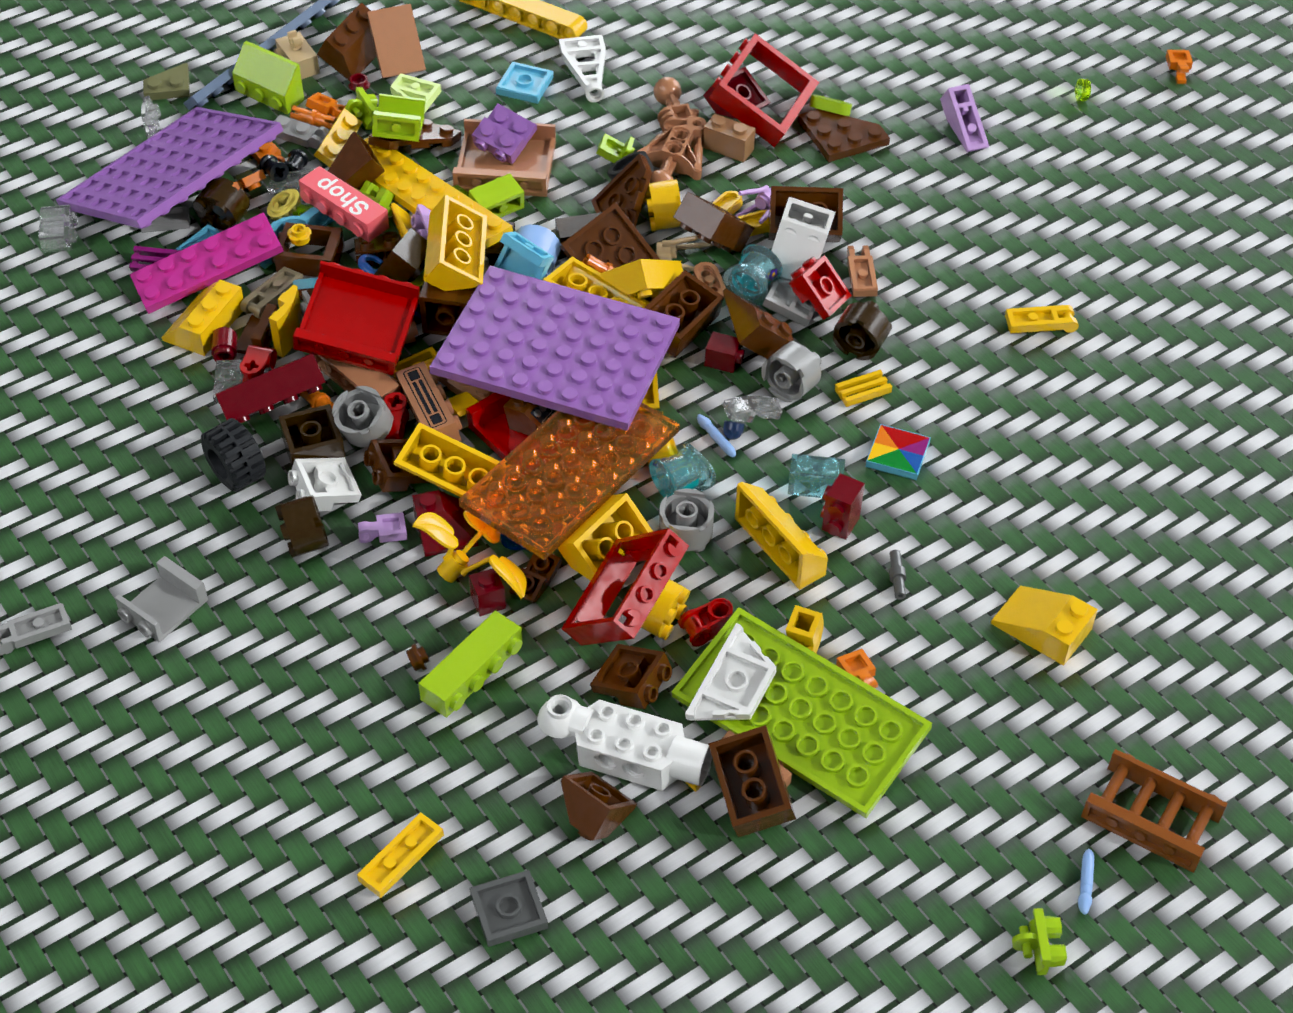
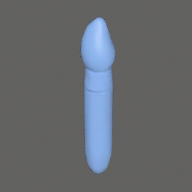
[697,414,736,457]
[1078,849,1094,915]

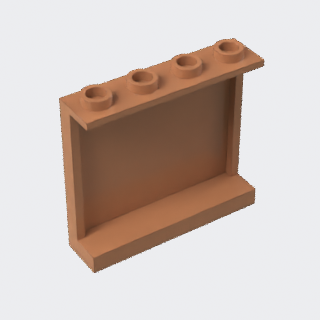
[452,119,556,197]

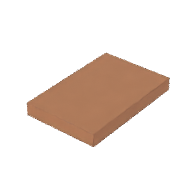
[367,3,426,79]

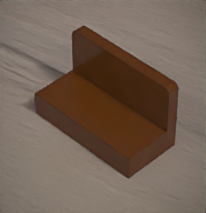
[237,303,278,354]

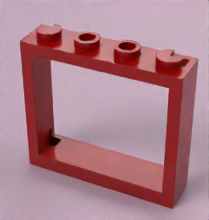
[709,33,819,147]
[561,528,689,646]

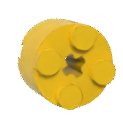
[646,179,681,231]
[641,579,690,640]

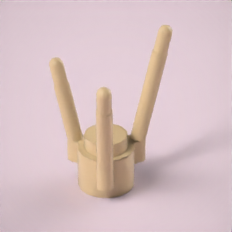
[656,235,713,272]

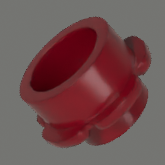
[348,73,370,93]

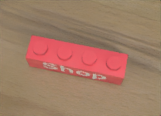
[299,166,389,243]

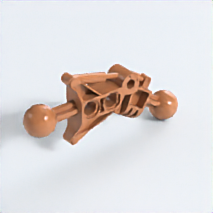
[637,77,707,183]

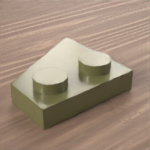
[143,63,190,101]

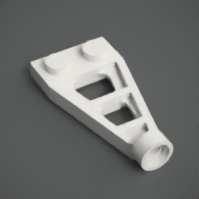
[559,35,606,102]

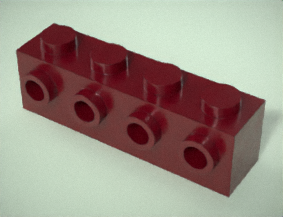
[215,353,326,423]

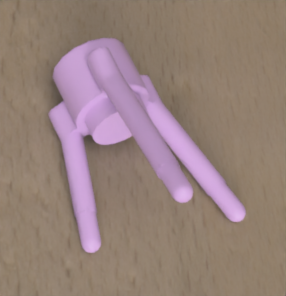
[735,185,771,224]

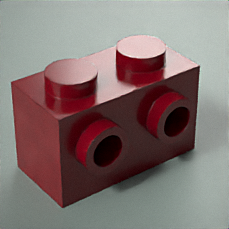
[820,473,865,540]

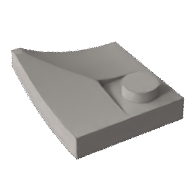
[762,280,815,327]

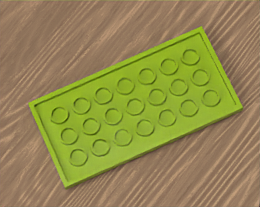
[671,607,932,818]

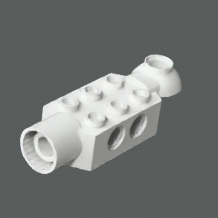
[537,694,712,791]

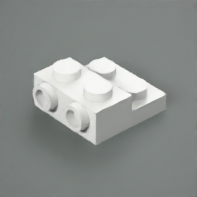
[288,457,362,511]

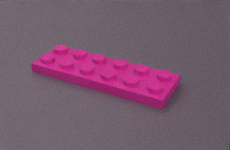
[129,212,284,314]

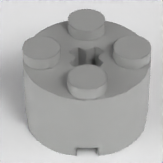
[761,341,821,402]
[332,386,394,447]
[659,489,714,552]

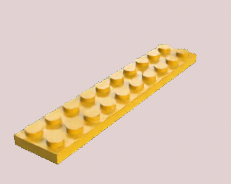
[365,137,513,249]

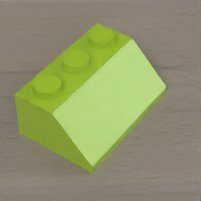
[232,41,304,114]

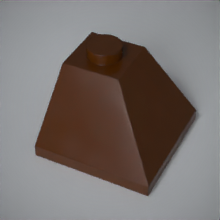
[561,771,637,841]

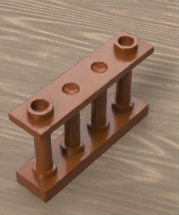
[1081,749,1228,873]

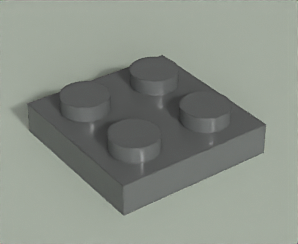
[469,870,548,947]

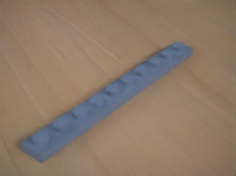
[183,0,340,110]

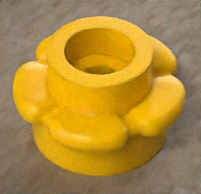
[287,224,312,246]

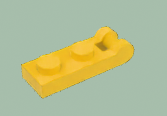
[1005,305,1079,333]

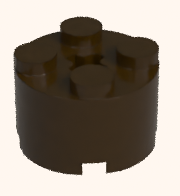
[192,177,250,231]
[832,301,892,360]
[275,495,329,558]

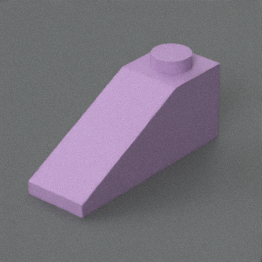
[940,84,989,152]

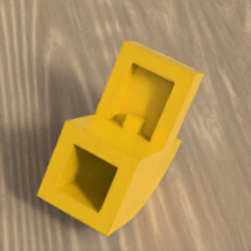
[785,605,824,654]

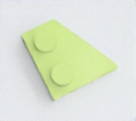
[390,73,441,112]

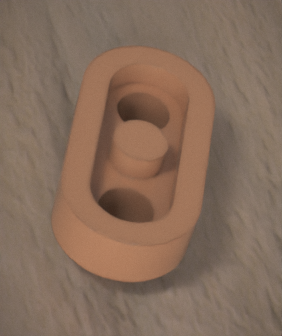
[693,262,726,296]

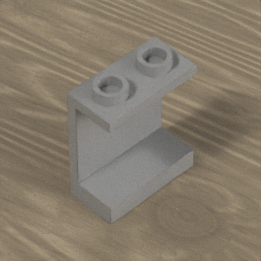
[115,556,208,642]

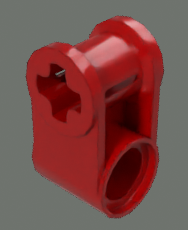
[239,345,277,382]
[384,392,409,439]
[678,598,733,647]

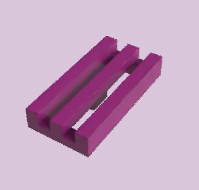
[129,246,181,271]

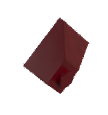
[703,67,771,119]
[412,490,479,557]

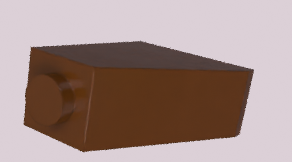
[328,131,385,190]

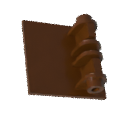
[354,231,401,266]

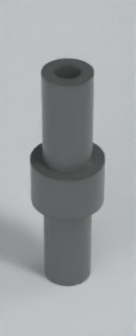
[889,550,906,600]

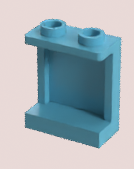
[494,232,554,280]

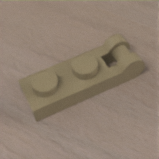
[240,267,304,319]

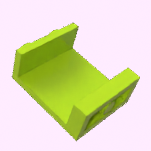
[372,94,426,142]

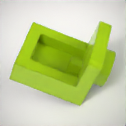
[596,133,635,163]

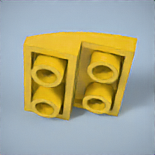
[269,285,303,358]

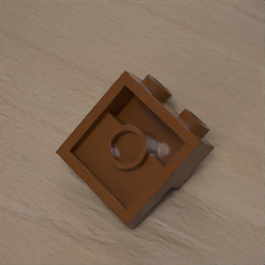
[364,439,430,492]
[590,644,672,710]

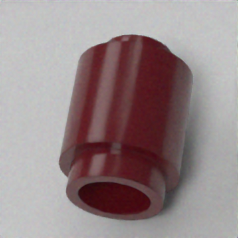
[211,327,238,365]

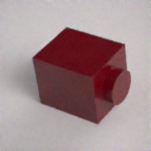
[705,332,745,373]
[469,568,506,616]

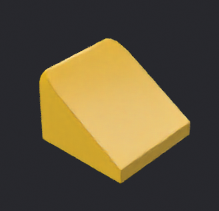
[449,392,479,417]

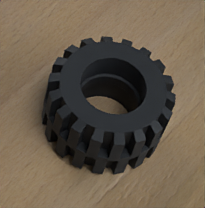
[201,418,266,492]

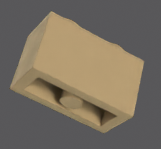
[274,30,320,80]

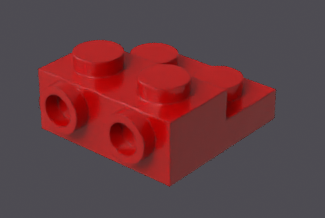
[789,255,852,320]

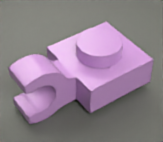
[358,512,407,543]

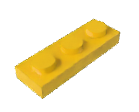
[314,108,363,167]
[357,812,444,898]

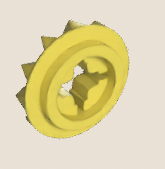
[267,189,301,221]

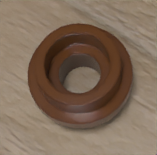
[406,643,430,671]

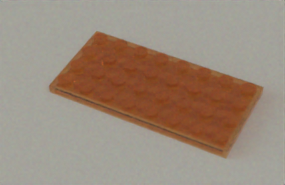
[459,403,680,560]

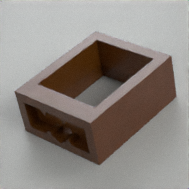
[271,222,345,277]

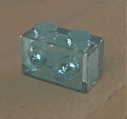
[788,454,845,498]

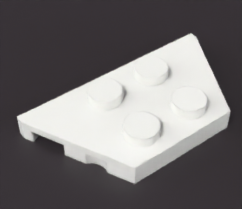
[685,623,777,721]

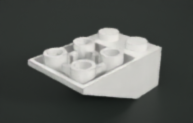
[764,197,835,280]

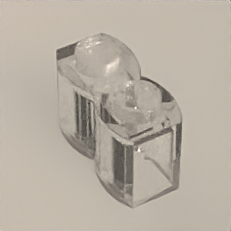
[39,205,78,253]

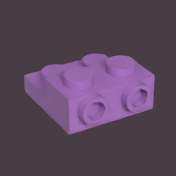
[472,104,537,165]

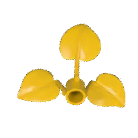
[412,507,527,599]

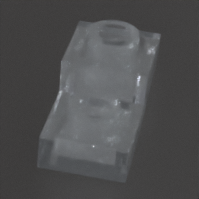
[141,96,161,139]
[723,396,782,423]

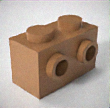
[703,114,755,162]

